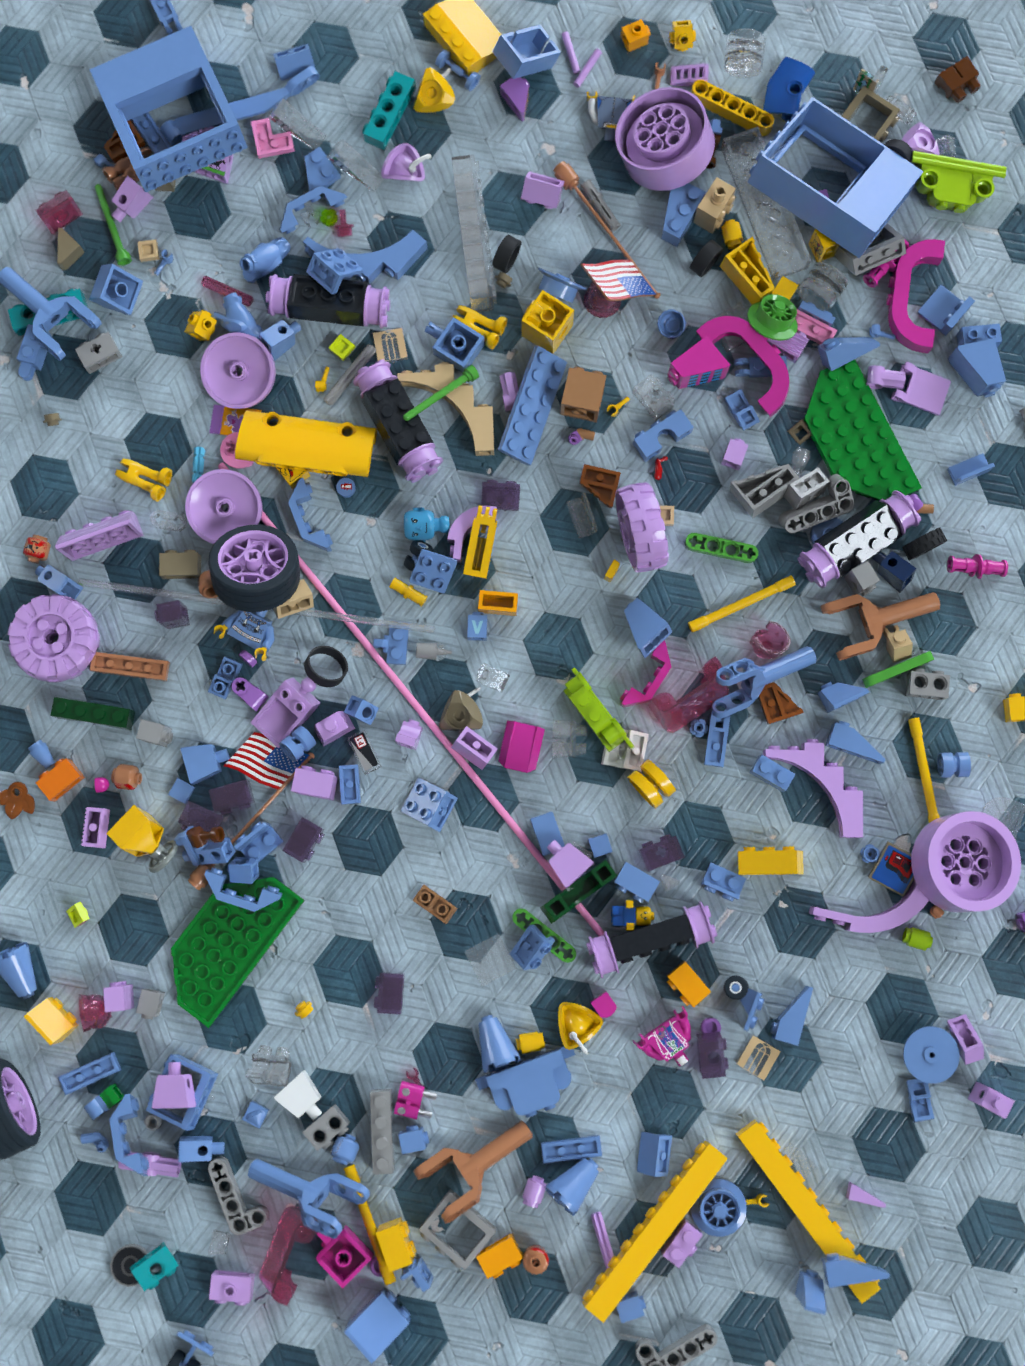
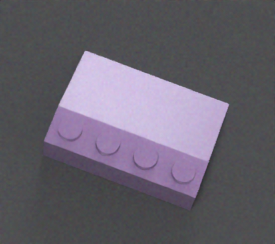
[55,510,144,561]

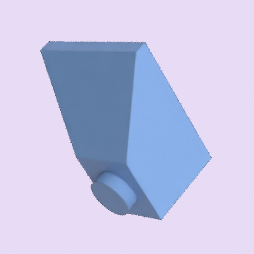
[817,682,870,713]

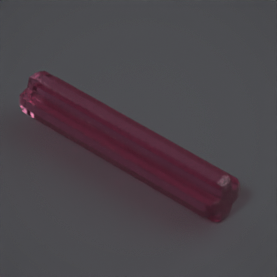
[201,276,253,307]

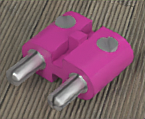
[394,1081,437,1120]

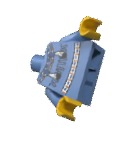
[213,610,275,661]

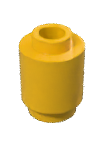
[721,219,743,249]
[516,1031,545,1054]

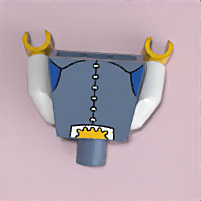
[587,91,635,141]

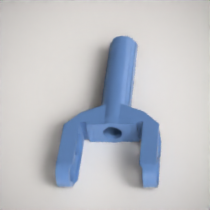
[0,267,102,361]
[712,646,816,718]
[248,1159,370,1238]

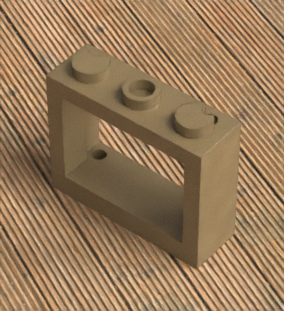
[842,86,900,142]

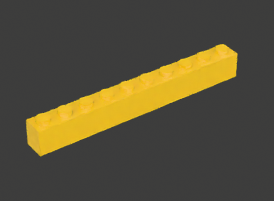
[736,1119,881,1304]
[582,1140,728,1323]

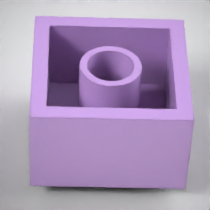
[291,766,338,801]

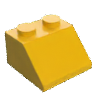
[24,997,79,1046]

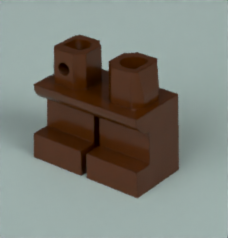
[934,56,981,104]

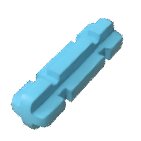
[192,447,205,483]

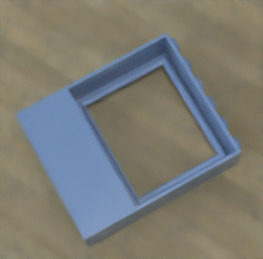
[90,26,248,192]
[747,97,923,258]

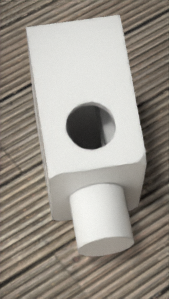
[274,1070,322,1121]

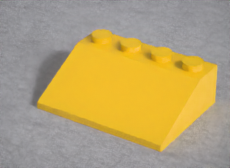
[423,0,502,76]

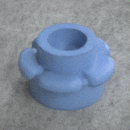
[689,719,708,737]
[860,844,880,863]

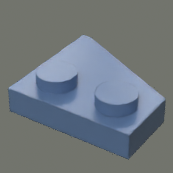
[304,146,341,191]

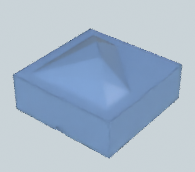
[242,1101,269,1129]

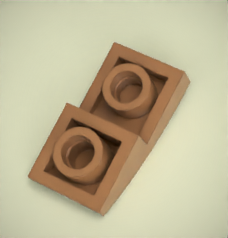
[413,885,458,924]

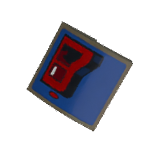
[868,841,914,896]

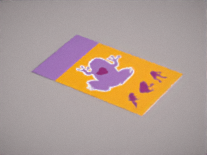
[209,404,262,435]

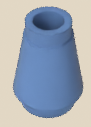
[28,740,55,769]

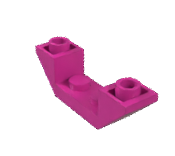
[620,640,671,707]

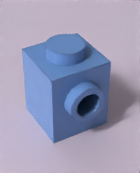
[398,1125,429,1154]

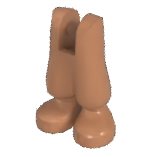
[102,147,151,191]

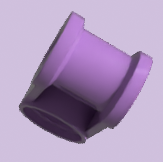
[232,678,269,712]

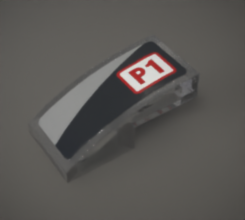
[347,730,382,775]

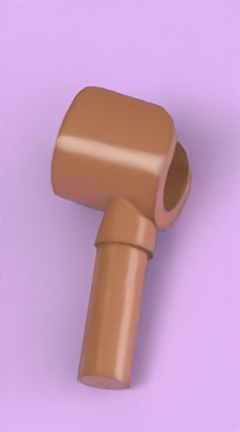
[654,62,666,90]
[930,905,944,919]

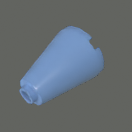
[0,942,37,999]
[479,1015,521,1073]
[545,1158,599,1216]

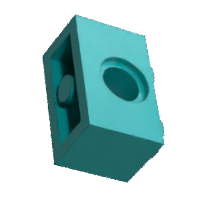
[129,1242,179,1291]

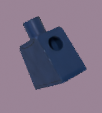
[872,551,917,593]

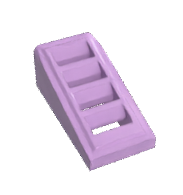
[670,64,709,87]

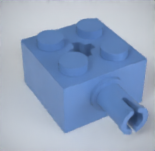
[425,317,485,373]

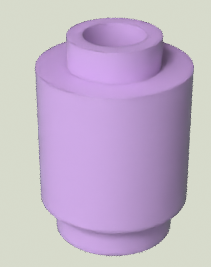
[522,1175,547,1208]

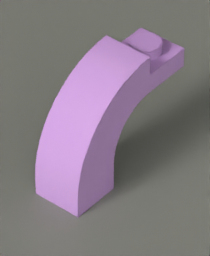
[447,506,497,563]

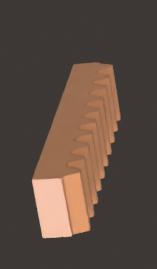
[90,652,170,681]

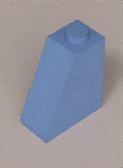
[624,597,672,658]

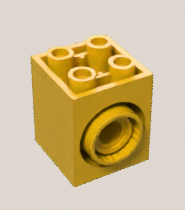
[521,290,574,354]

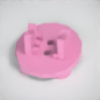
[220,432,253,469]

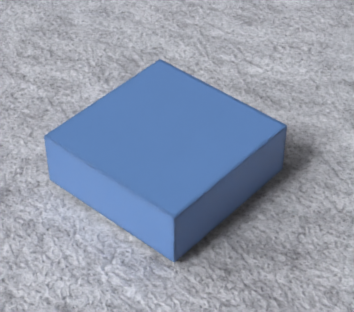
[168,778,195,804]
[588,833,613,858]

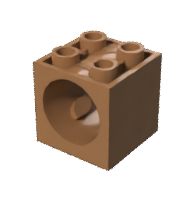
[560,367,607,423]

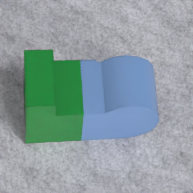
[84,1084,124,1120]

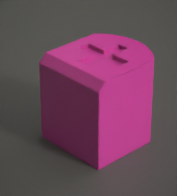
[590,991,617,1018]

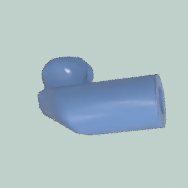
[80,1132,109,1153]

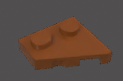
[104,120,146,164]
[758,682,804,725]

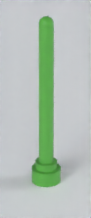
[95,184,132,266]
[403,365,479,421]

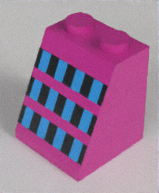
[668,336,730,389]

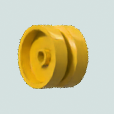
[627,759,676,809]

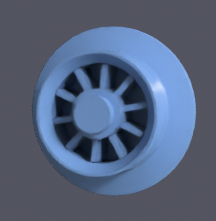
[538,268,587,303]
[903,1026,960,1084]
[691,1179,747,1237]

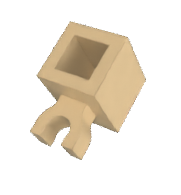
[883,625,913,663]

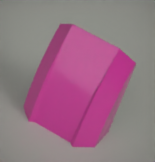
[498,720,545,773]

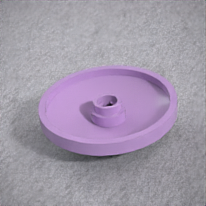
[200,332,276,409]
[185,469,263,544]

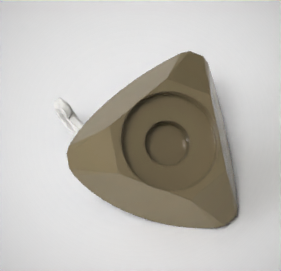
[439,687,483,731]

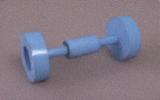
[435,49,480,91]

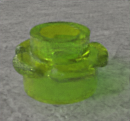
[320,209,338,227]

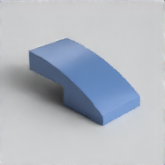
[724,389,760,431]
[906,1079,935,1122]

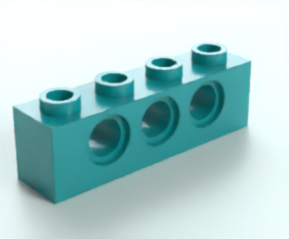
[362,71,416,151]
[8,289,88,336]

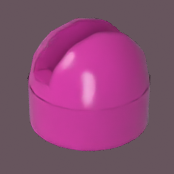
[94,777,110,793]

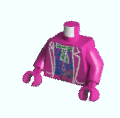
[633,1006,691,1067]

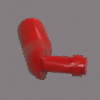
[654,456,668,480]

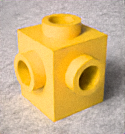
[669,20,696,51]
[184,310,217,341]

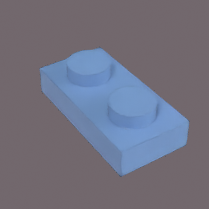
[798,301,836,327]
[339,764,361,805]

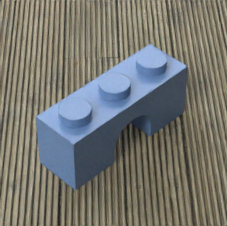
[633,409,694,462]

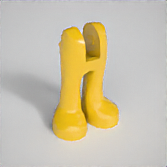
[452,305,508,350]
[115,458,172,502]

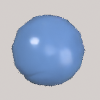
[657,309,686,339]

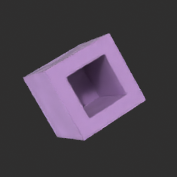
[721,438,748,471]

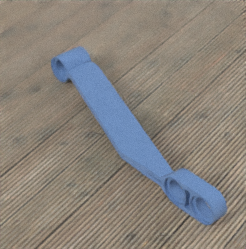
[160,66,319,146]

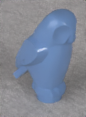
[240,237,290,283]
[213,292,263,340]

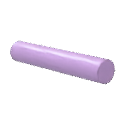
[561,32,580,74]
[573,49,602,88]

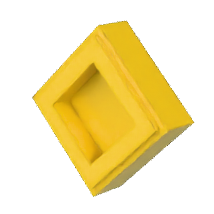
[604,559,620,582]

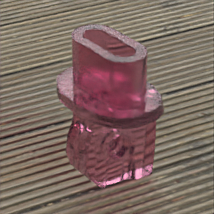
[334,209,354,237]

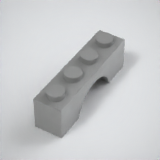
[370,1089,395,1174]

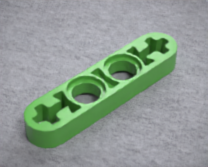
[685,533,758,563]
[862,651,934,688]
[512,909,576,963]

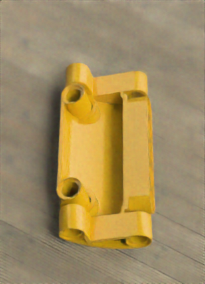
[235,410,377,477]

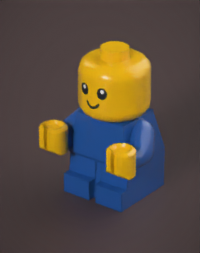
[611,900,654,931]

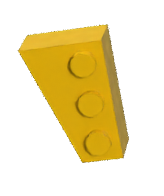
[720,236,775,305]
[738,846,804,875]

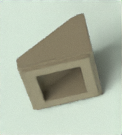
[788,418,811,445]

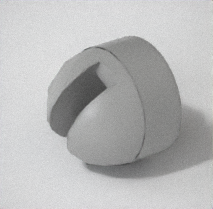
[145,1114,163,1131]

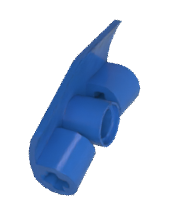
[763,57,815,122]

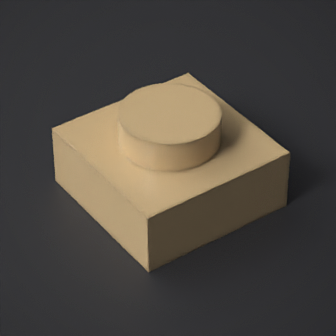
[138,239,160,262]
[659,505,674,526]

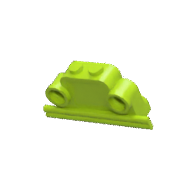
[911,151,1007,213]
[563,668,635,752]

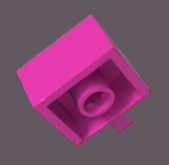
[315,1225,374,1288]

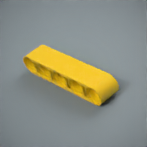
[691,80,774,137]

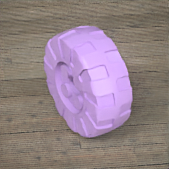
[615,482,669,572]
[8,594,100,683]

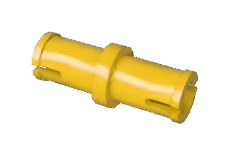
[389,577,428,607]

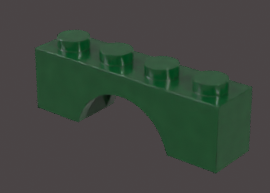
[50,697,135,730]
[540,860,617,924]

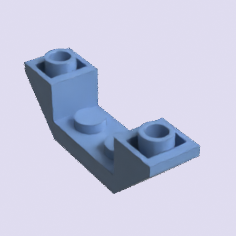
[279,186,347,234]
[288,478,333,552]
[204,867,283,912]
[109,1094,149,1177]

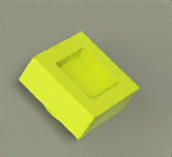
[329,334,355,361]
[66,902,90,928]

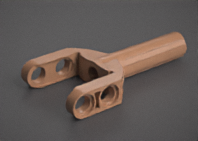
[820,592,940,661]
[414,1120,533,1224]

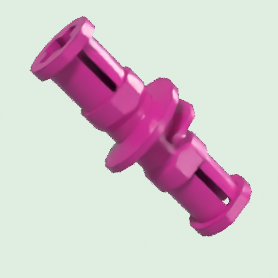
[863,240,909,288]
[947,554,1008,579]

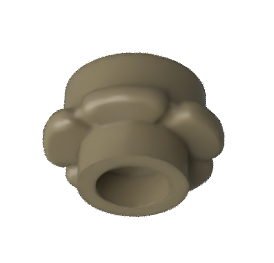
[495,272,513,288]
[43,413,62,426]

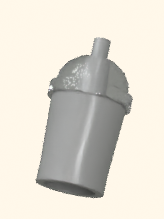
[416,642,452,661]

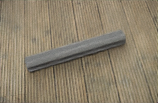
[323,344,376,406]

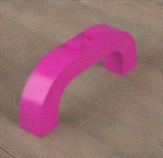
[886,239,945,353]
[696,316,790,418]

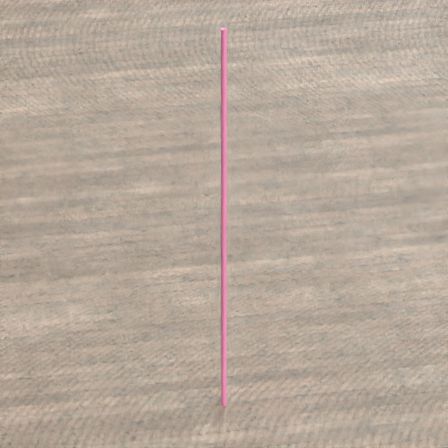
[218,462,604,936]

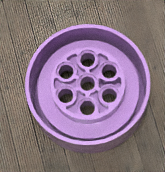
[615,87,715,191]
[911,811,1021,913]

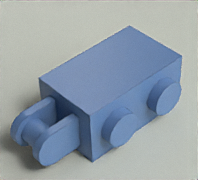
[17,324,52,381]

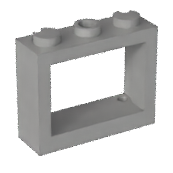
[835,223,906,276]
[419,1188,496,1270]

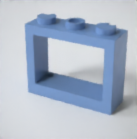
[146,1054,218,1131]

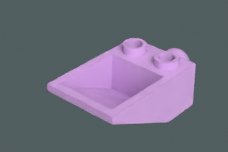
[250,677,321,748]

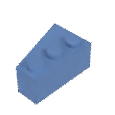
[661,183,706,247]

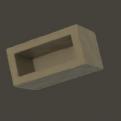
[159,549,201,579]

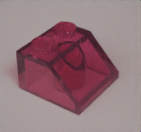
[35,190,83,235]

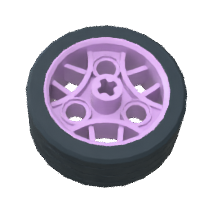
[208,525,300,612]
[0,1059,41,1160]

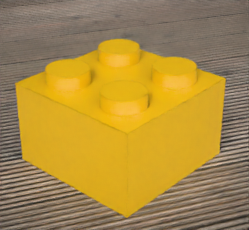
[376,1217,417,1273]

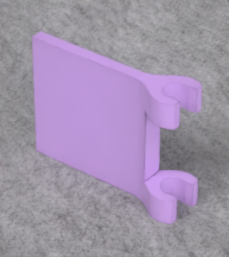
[891,362,951,416]

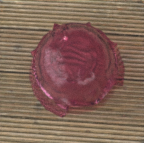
[584,281,621,318]
[750,621,791,659]
[78,994,112,1032]

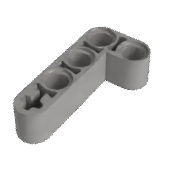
[779,474,854,533]
[208,1156,269,1235]
[635,1324,717,1366]

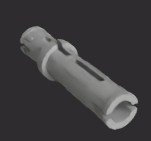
[581,180,621,232]

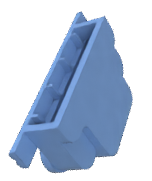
[475,1046,575,1118]

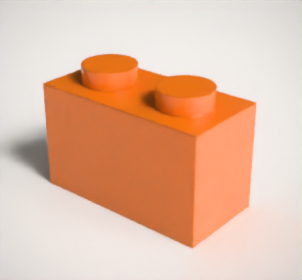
[36,758,85,802]

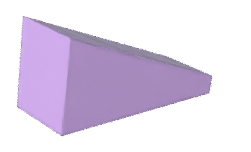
[846,1181,886,1208]

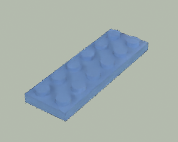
[498,346,567,465]

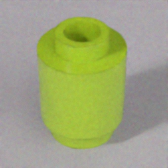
[902,927,933,951]

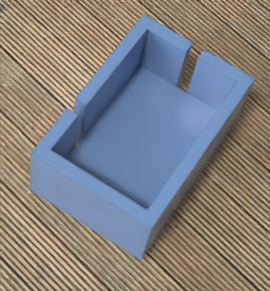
[492,25,561,79]

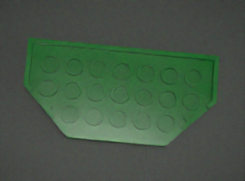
[803,359,922,501]
[171,877,305,1028]

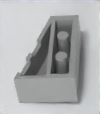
[730,464,799,518]

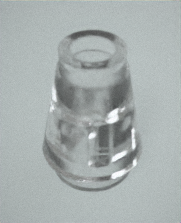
[791,447,811,477]

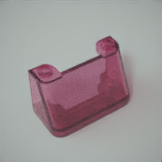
[648,656,729,733]
[259,1206,318,1306]

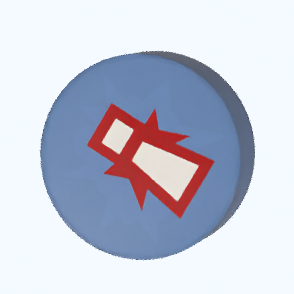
[336,478,356,498]

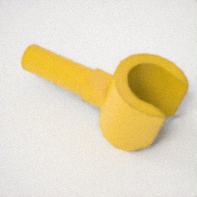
[315,367,330,392]
[607,396,630,417]
[746,1193,769,1207]

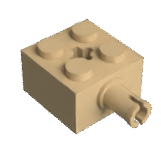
[694,177,736,234]

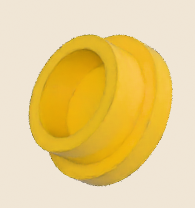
[295,1001,313,1019]

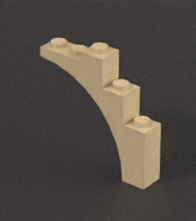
[397,362,494,456]

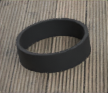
[304,646,348,687]

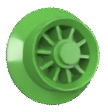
[747,294,798,341]

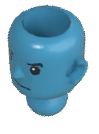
[404,507,450,542]

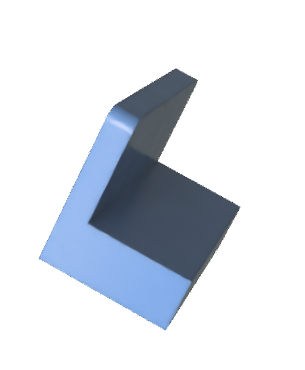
[273,44,316,80]
[947,453,995,486]
[530,812,565,856]
[637,1132,672,1177]

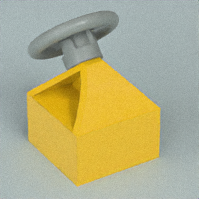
[106,805,178,873]

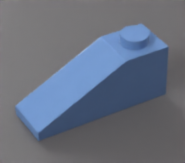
[817,337,880,371]
[825,721,885,764]
[770,986,813,1046]
[821,1253,890,1288]
[795,1269,826,1315]

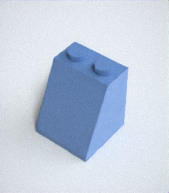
[948,338,1006,398]
[344,1288,411,1364]

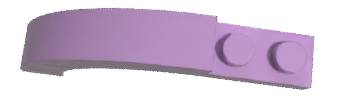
[809,879,929,933]

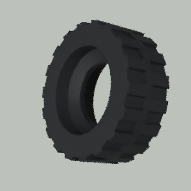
[902,527,947,561]

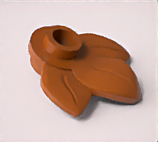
[0,782,35,819]

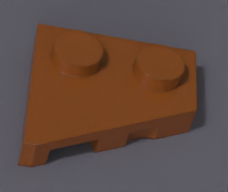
[580,464,621,509]

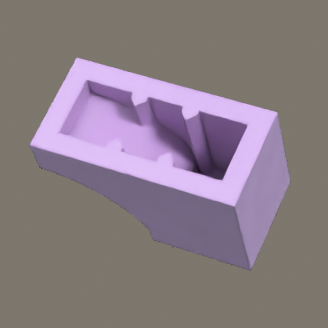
[395,719,423,750]
[947,1014,984,1065]

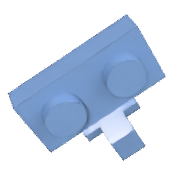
[373,625,409,665]

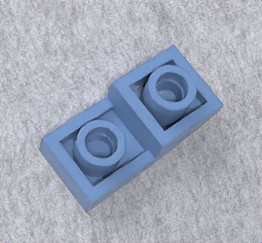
[208,656,243,699]

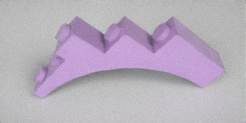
[763,739,863,838]

